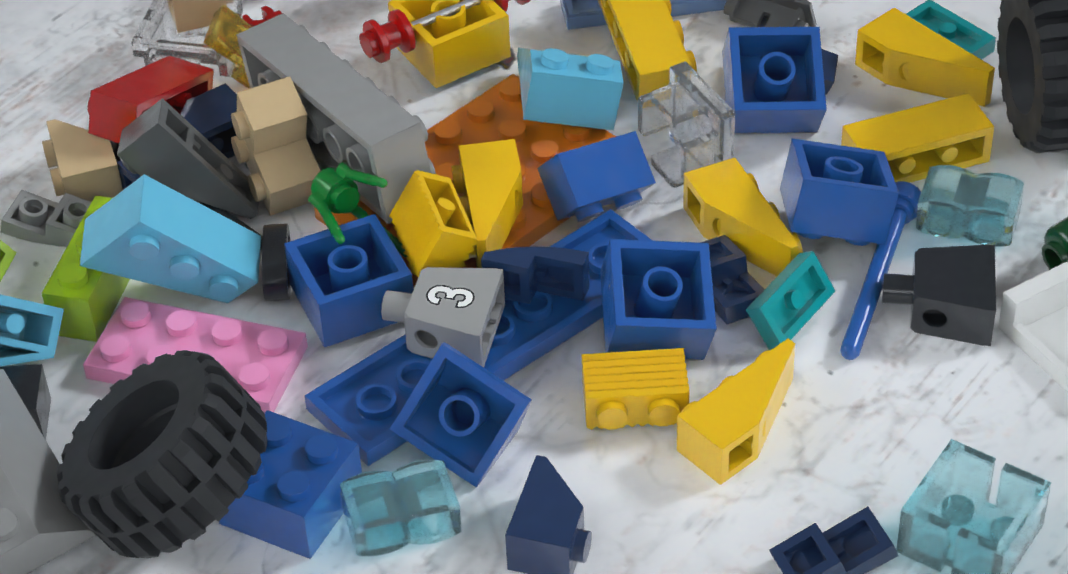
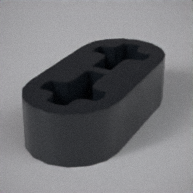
[262,223,291,301]

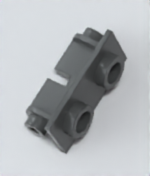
[724,0,817,27]

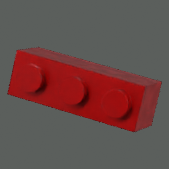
[87,55,214,143]

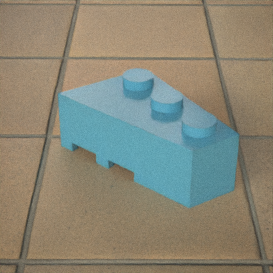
[80,174,261,303]

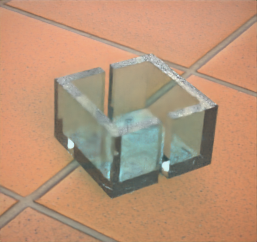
[896,439,1052,574]

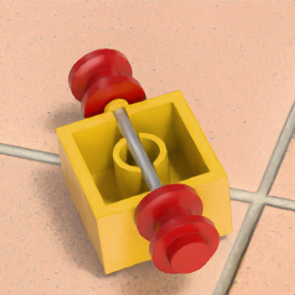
[359,0,531,88]

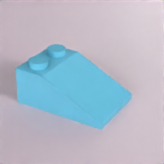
[517,47,624,131]

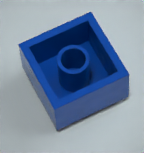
[722,27,827,133]
[780,138,899,246]
[284,214,414,348]
[600,239,717,360]
[219,410,364,559]

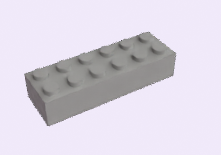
[236,14,436,224]

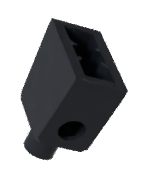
[882,245,996,346]

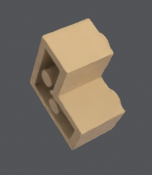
[231,76,321,216]

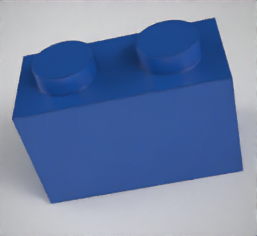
[537,131,656,222]

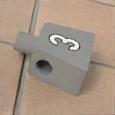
[381,267,505,368]

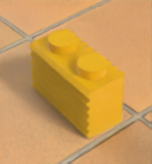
[389,170,479,277]
[581,348,689,430]

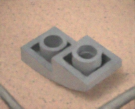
[1,190,91,246]

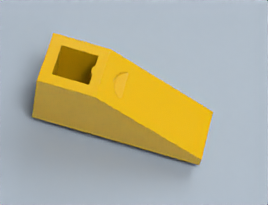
[855,8,995,107]
[451,139,523,268]
[683,157,803,277]
[677,339,795,485]

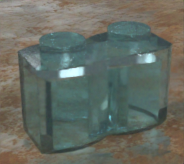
[916,165,1024,247]
[340,460,461,556]

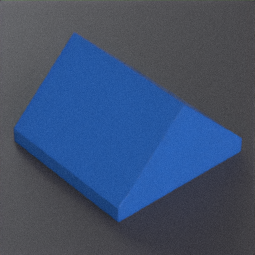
[390,342,532,487]

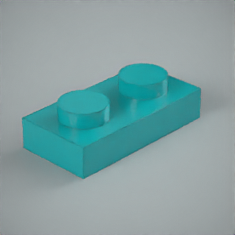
[906,0,996,60]
[746,251,835,350]

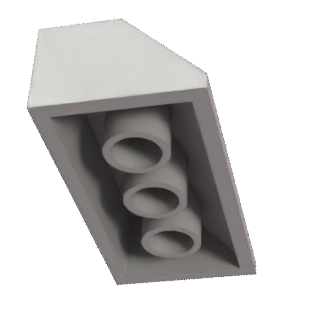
[0,369,96,574]

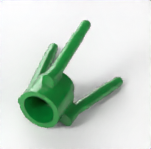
[308,162,408,257]

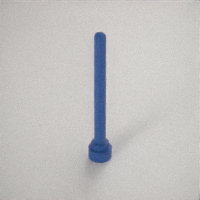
[840,181,923,360]

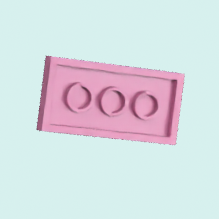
[83,297,308,413]

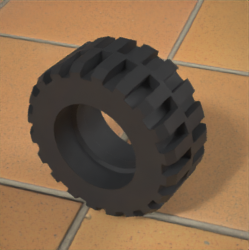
[997,0,1068,153]
[57,350,267,558]

